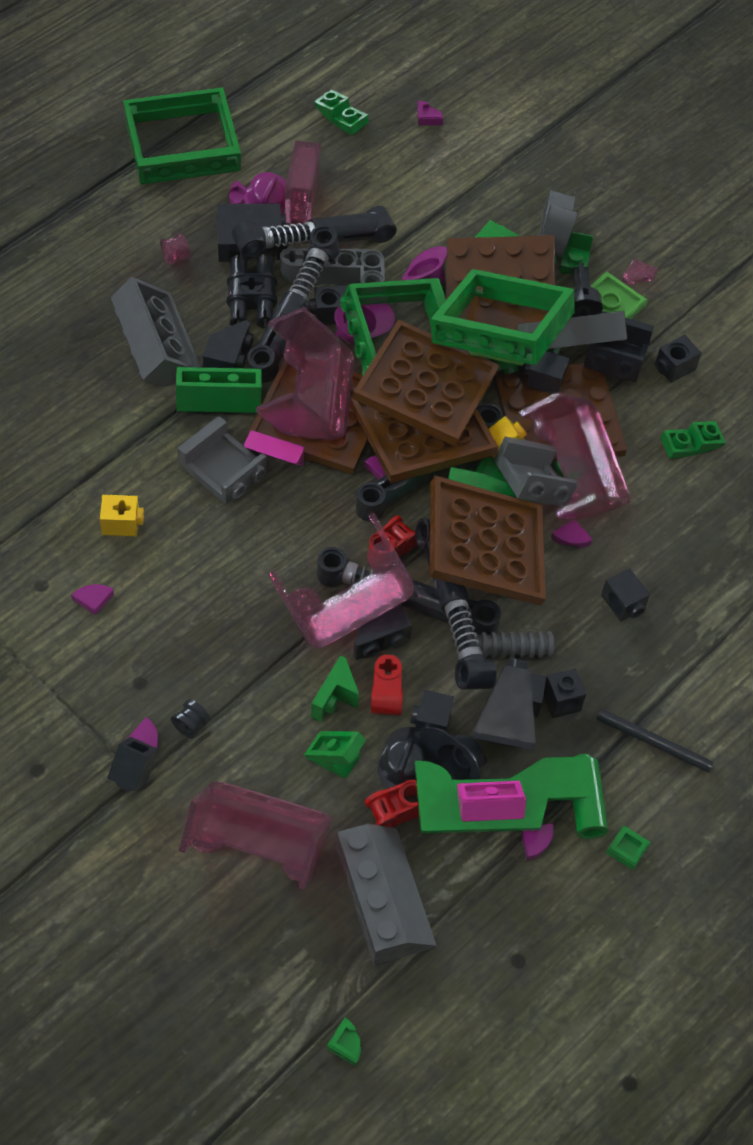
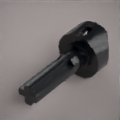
[571,262,603,318]

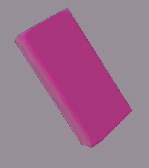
[244,430,304,466]
[457,781,526,822]

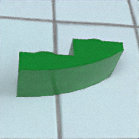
[314,90,369,135]
[660,421,726,459]

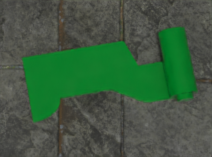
[414,754,609,839]

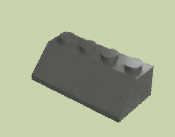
[111,277,201,387]
[336,824,437,965]

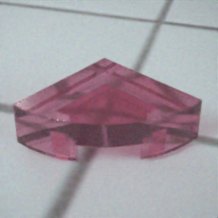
[622,258,658,284]

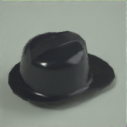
[378,727,432,789]
[419,727,487,780]

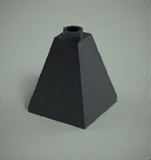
[472,658,536,750]

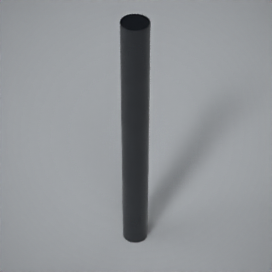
[597,708,714,773]

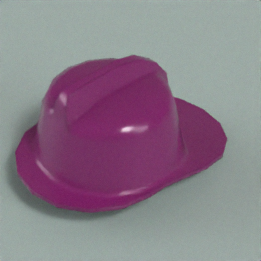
[244,172,291,214]
[402,246,447,285]
[334,303,395,344]

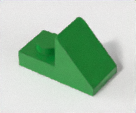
[559,231,593,275]
[311,655,359,722]
[304,731,366,778]

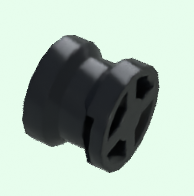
[171,699,210,739]

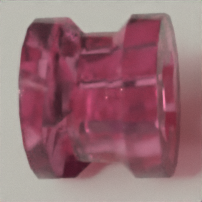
[160,233,190,265]

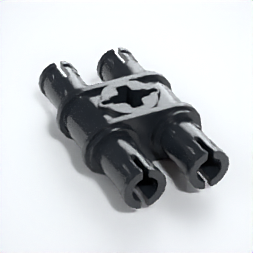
[226,255,278,328]

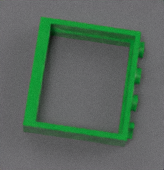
[123,87,241,185]
[431,269,574,365]
[340,278,447,376]

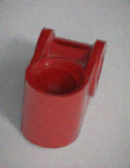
[367,515,417,570]
[370,654,403,716]
[364,780,419,828]

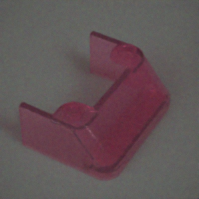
[256,307,354,440]
[519,392,630,520]
[268,512,414,648]
[179,781,332,890]

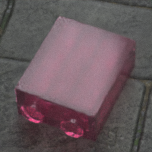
[285,140,321,225]

